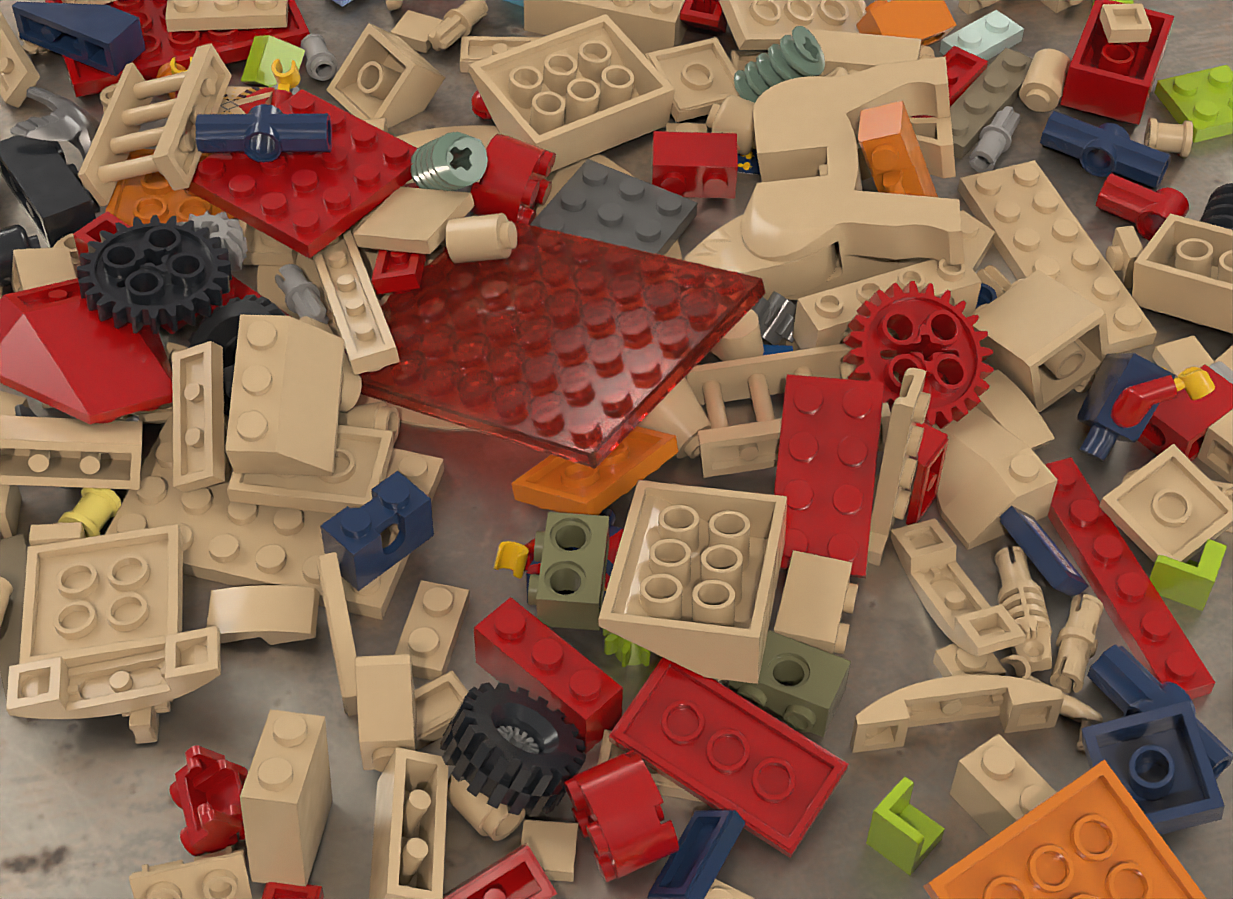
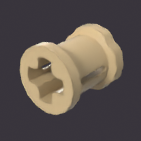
[1144,118,1193,158]

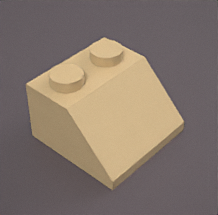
[326,23,445,128]

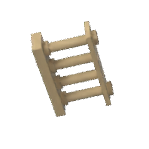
[78,43,232,207]
[685,344,891,478]

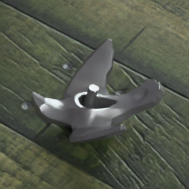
[10,87,100,162]

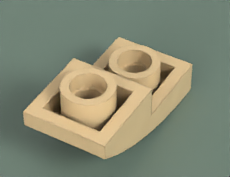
[976,370,1055,451]
[206,585,320,645]

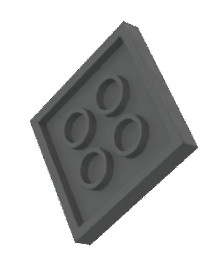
[522,159,698,293]

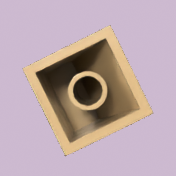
[971,270,1110,413]

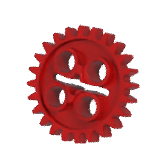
[843,281,994,429]

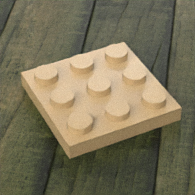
[19,524,183,668]

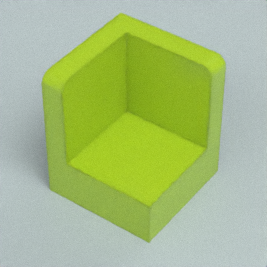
[241,35,305,87]
[1149,539,1227,611]
[866,776,945,876]

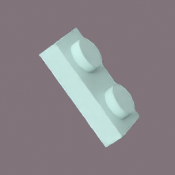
[939,10,1024,60]

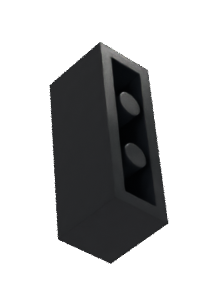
[0,135,100,248]

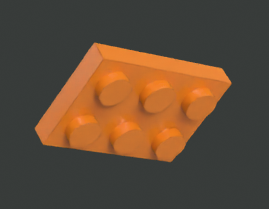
[511,418,679,515]

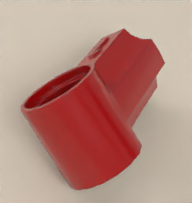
[1095,173,1189,241]

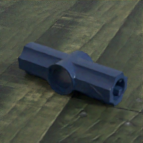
[195,104,332,162]
[1040,111,1171,189]
[1087,644,1233,779]

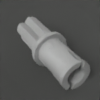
[969,106,1021,173]
[275,264,329,324]

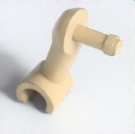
[1000,654,1103,752]

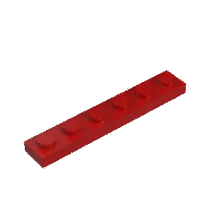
[1045,457,1216,700]

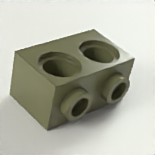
[528,512,610,631]

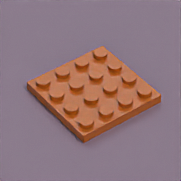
[923,759,1207,899]

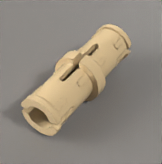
[1050,594,1104,693]

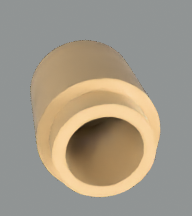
[447,774,525,841]

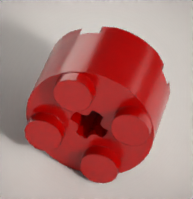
[470,134,556,233]
[564,750,679,882]

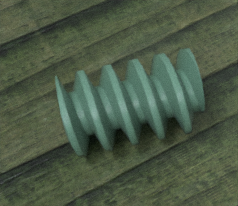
[734,26,825,103]
[411,132,488,191]

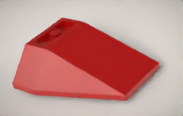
[0,278,173,425]

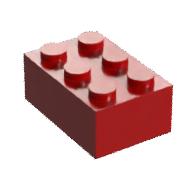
[1060,0,1174,125]

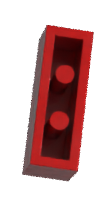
[473,597,623,754]

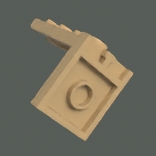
[867,368,931,566]

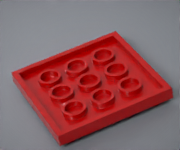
[184,89,417,259]

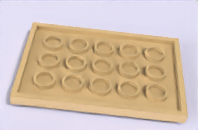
[105,414,444,620]

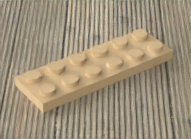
[958,160,1157,354]

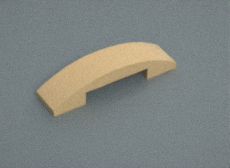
[891,518,1026,656]
[6,626,221,719]
[850,675,1064,753]

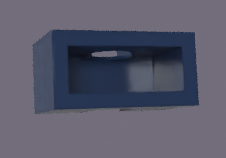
[320,471,434,591]

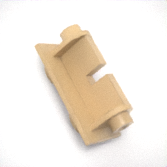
[129,846,252,899]

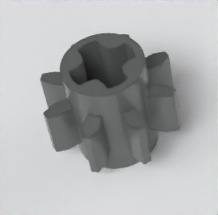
[750,291,797,345]

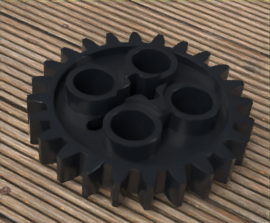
[77,215,232,334]

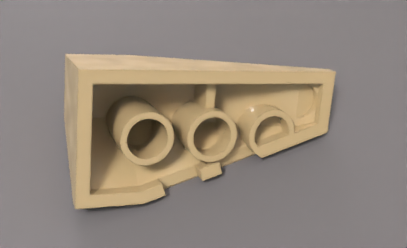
[932,407,1058,550]

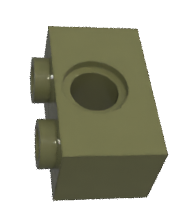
[729,630,851,738]

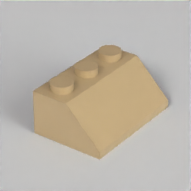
[225,314,345,476]

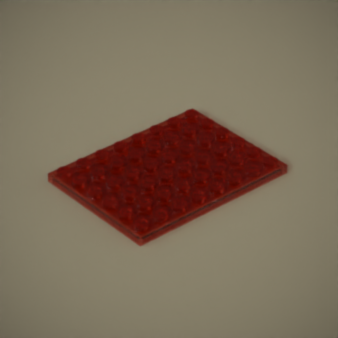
[344,222,766,469]

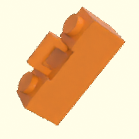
[858,101,938,197]

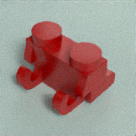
[169,745,248,857]

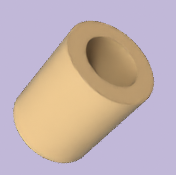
[1019,49,1071,112]
[446,213,517,263]

